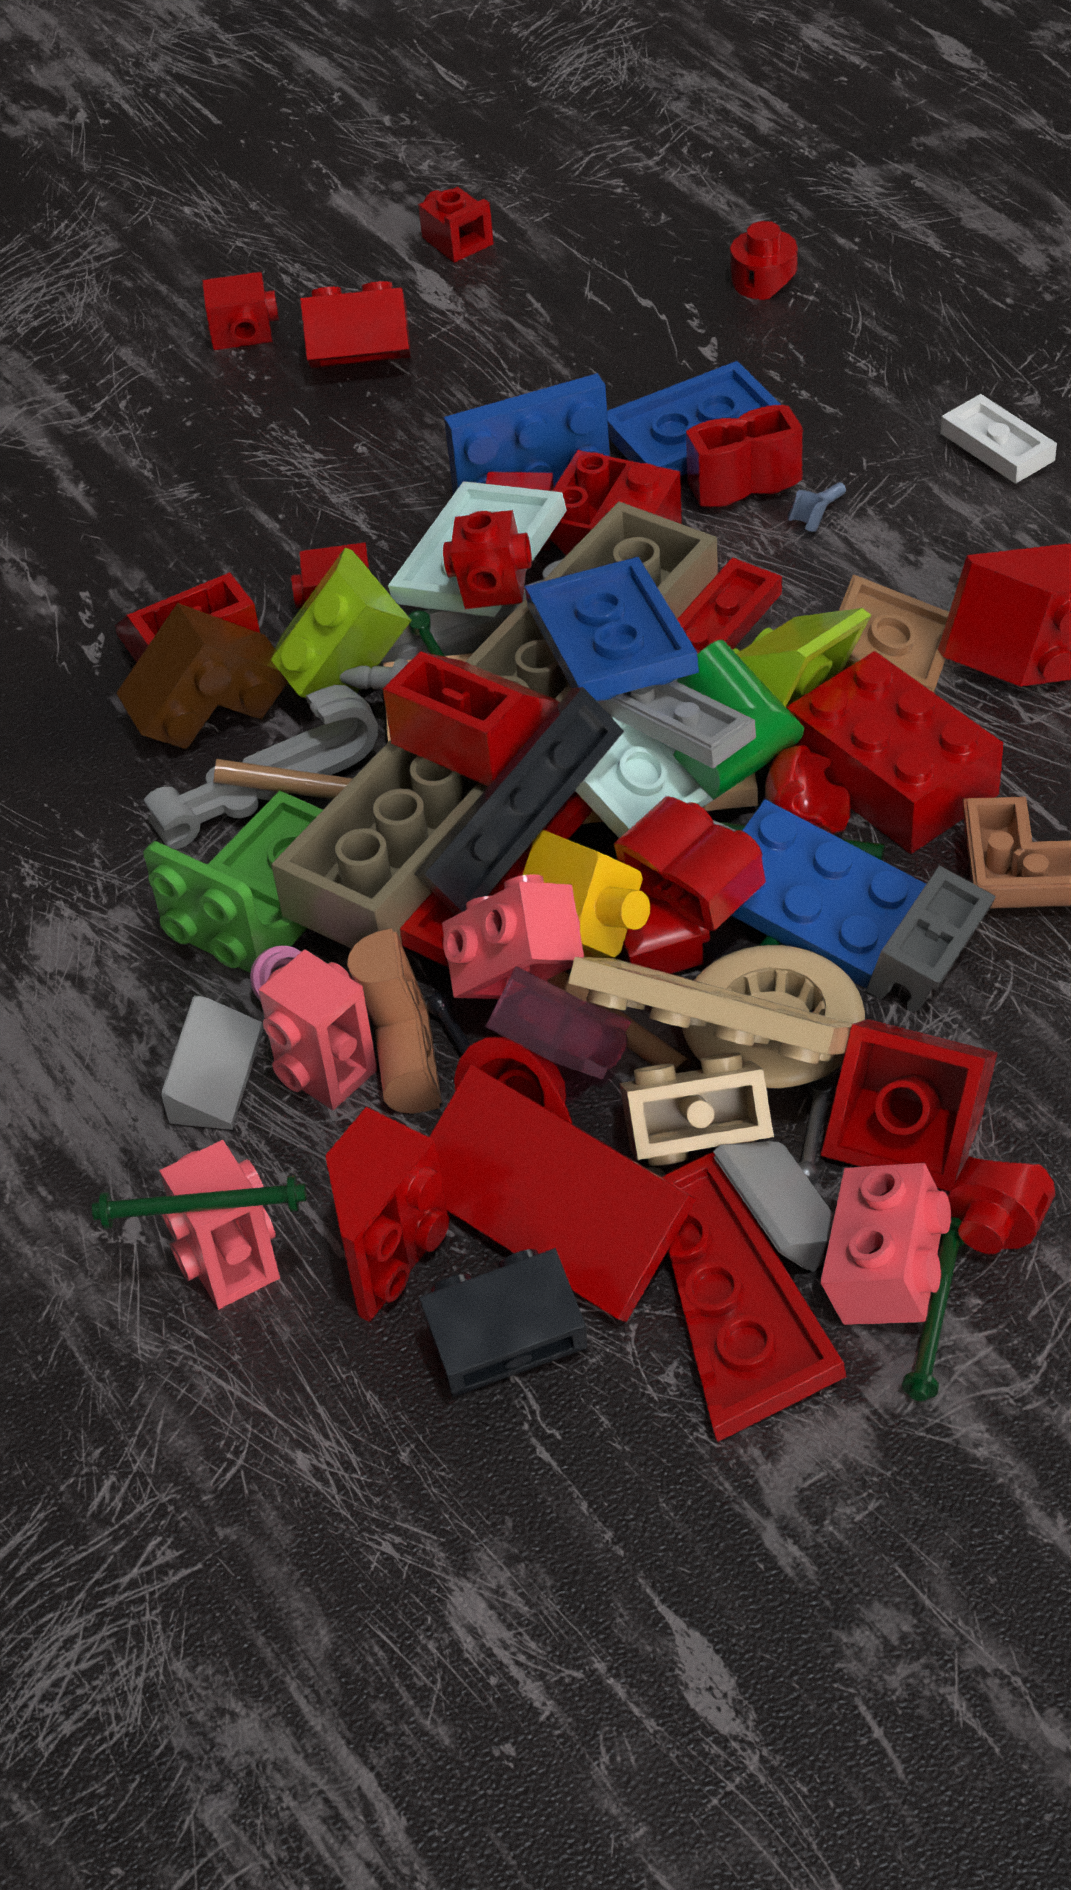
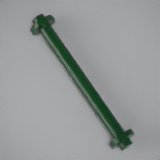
[92,1175,307,1229]
[902,1217,966,1401]

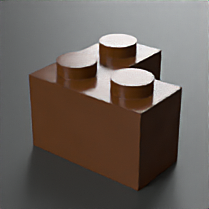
[116,603,288,749]

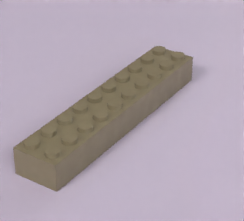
[271,502,718,949]

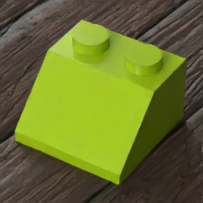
[271,548,412,698]
[732,608,871,707]

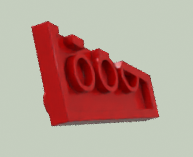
[661,1152,846,1442]

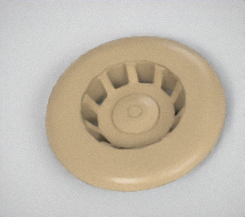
[682,945,865,1088]

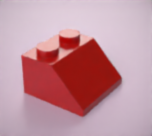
[938,543,1071,687]
[821,1019,998,1191]

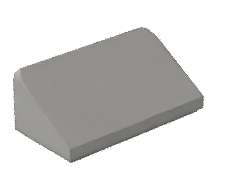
[162,995,264,1130]
[713,1141,835,1272]

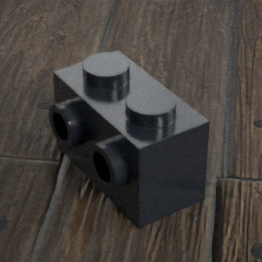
[419,1248,587,1397]

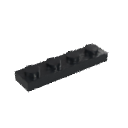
[415,687,624,916]

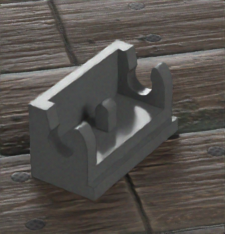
[866,865,996,1012]

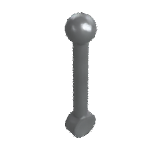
[798,1074,836,1185]

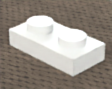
[940,394,1057,484]

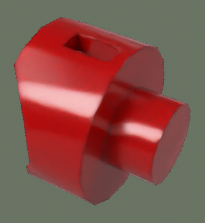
[730,221,798,300]
[948,1156,1055,1254]

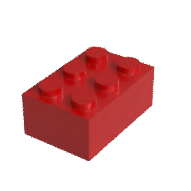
[786,651,1004,854]

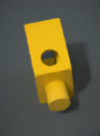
[523,830,650,959]

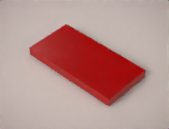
[430,1064,697,1322]

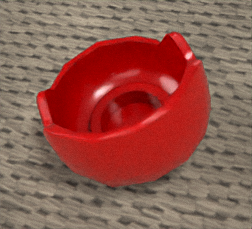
[765,745,850,834]

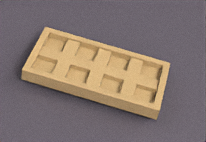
[568,957,853,1064]

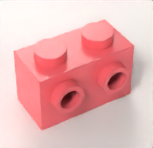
[442,875,584,999]
[258,949,378,1111]
[159,1140,280,1310]
[820,1163,951,1325]

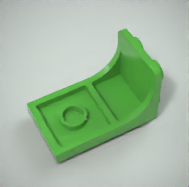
[143,790,323,973]

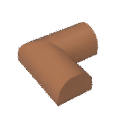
[963,797,1071,909]
[347,928,442,1114]

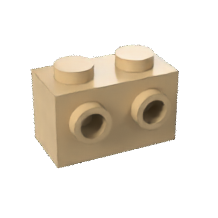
[619,1053,774,1166]

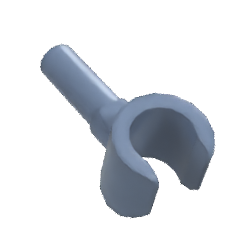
[786,482,846,532]

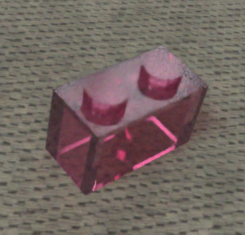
[486,966,631,1080]

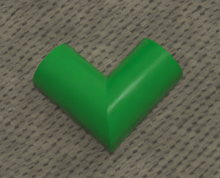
[673,639,804,800]

